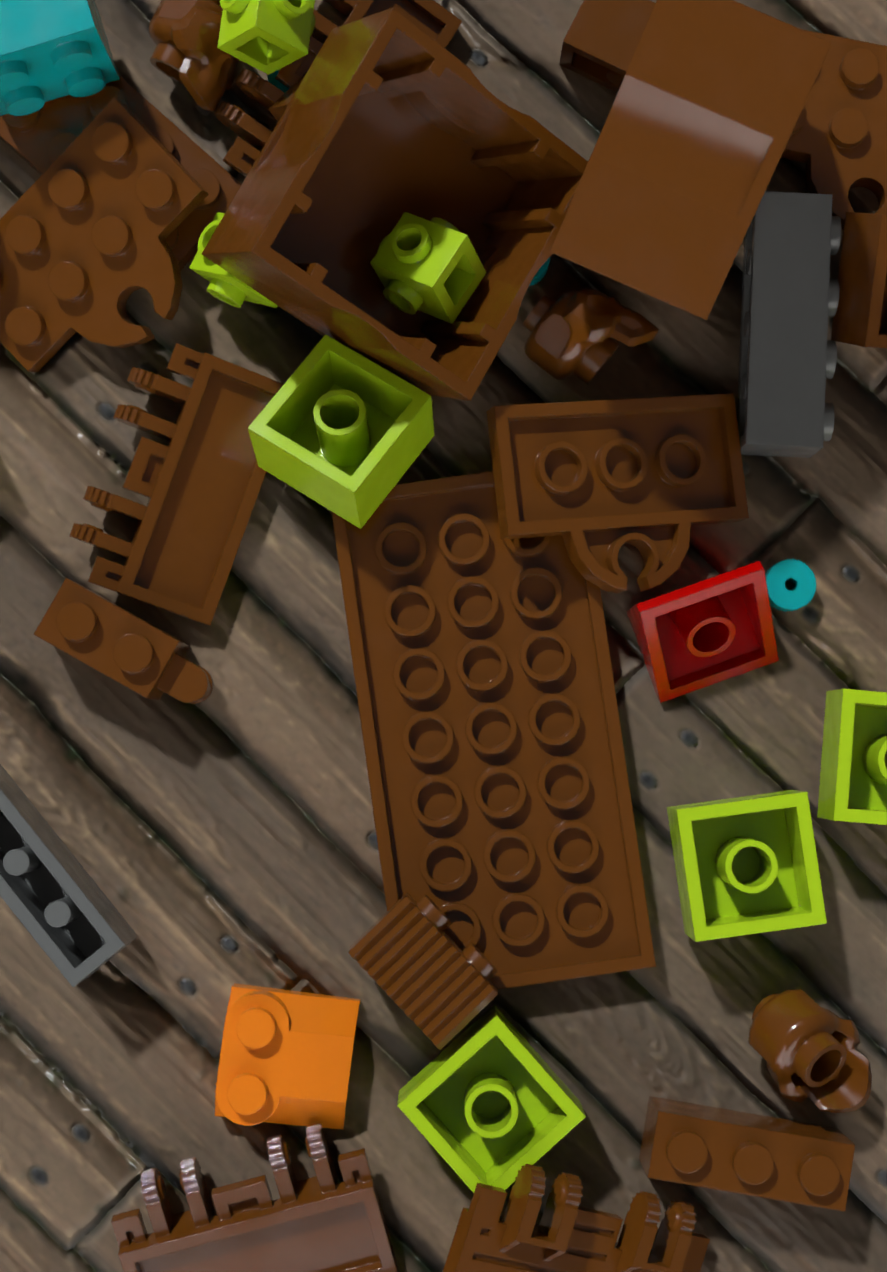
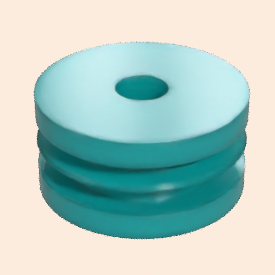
[765,559,816,612]

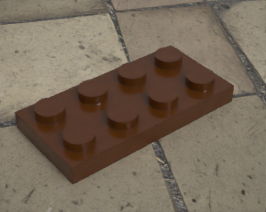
[0,76,242,271]

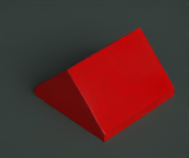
[626,561,779,703]

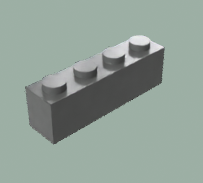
[737,191,841,458]
[0,764,138,987]

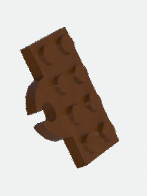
[781,29,887,230]
[0,97,208,372]
[486,393,749,594]

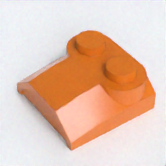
[215,983,360,1130]

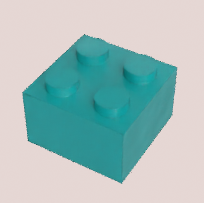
[0,0,120,116]

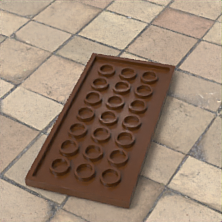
[332,471,656,989]

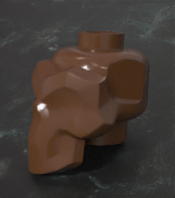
[149,0,240,111]
[522,288,660,385]
[748,989,872,1113]

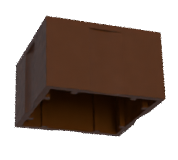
[550,0,832,320]
[202,8,588,401]

